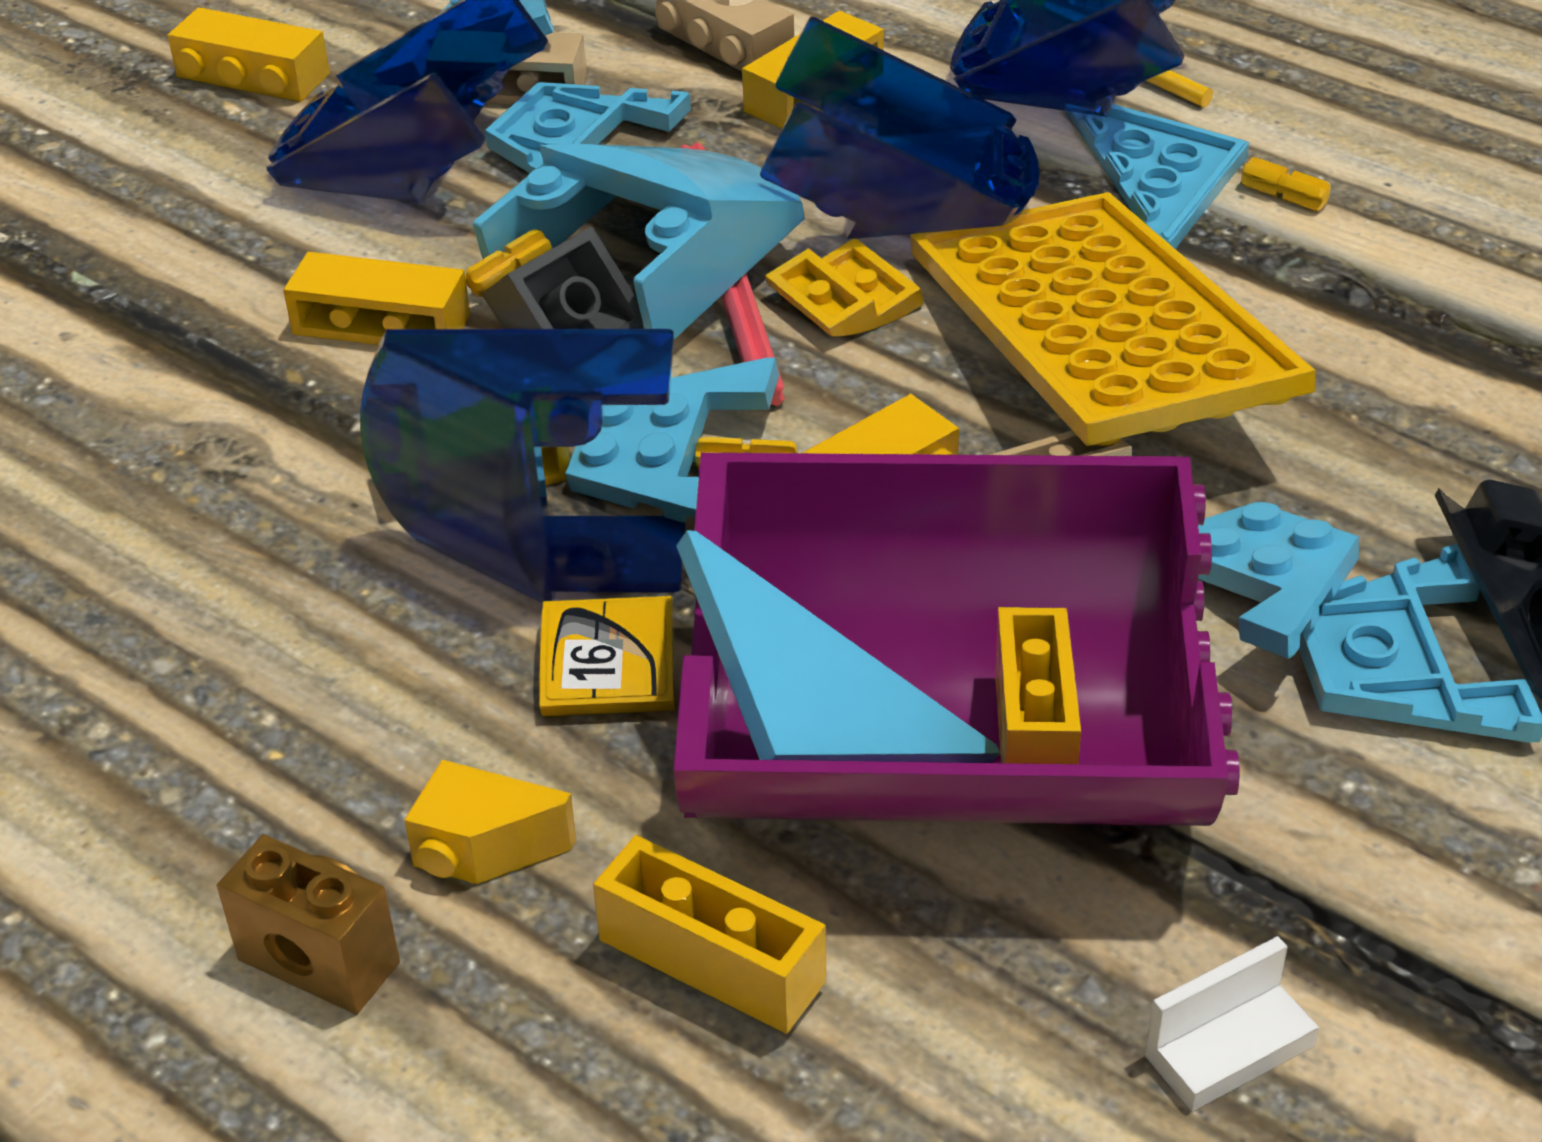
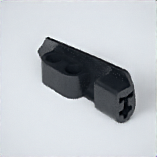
[1435,480,1542,700]

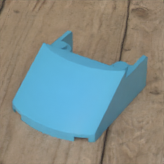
[473,143,805,352]

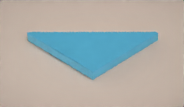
[1066,92,1249,249]
[676,530,1000,763]

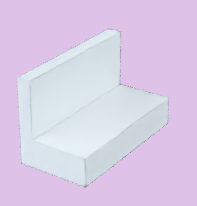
[1145,936,1319,1112]

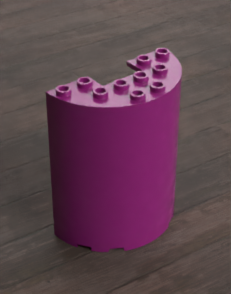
[674,452,1240,826]

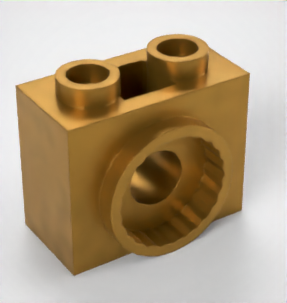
[216,834,400,1015]

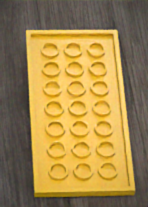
[910,192,1316,446]

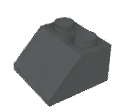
[482,226,643,374]

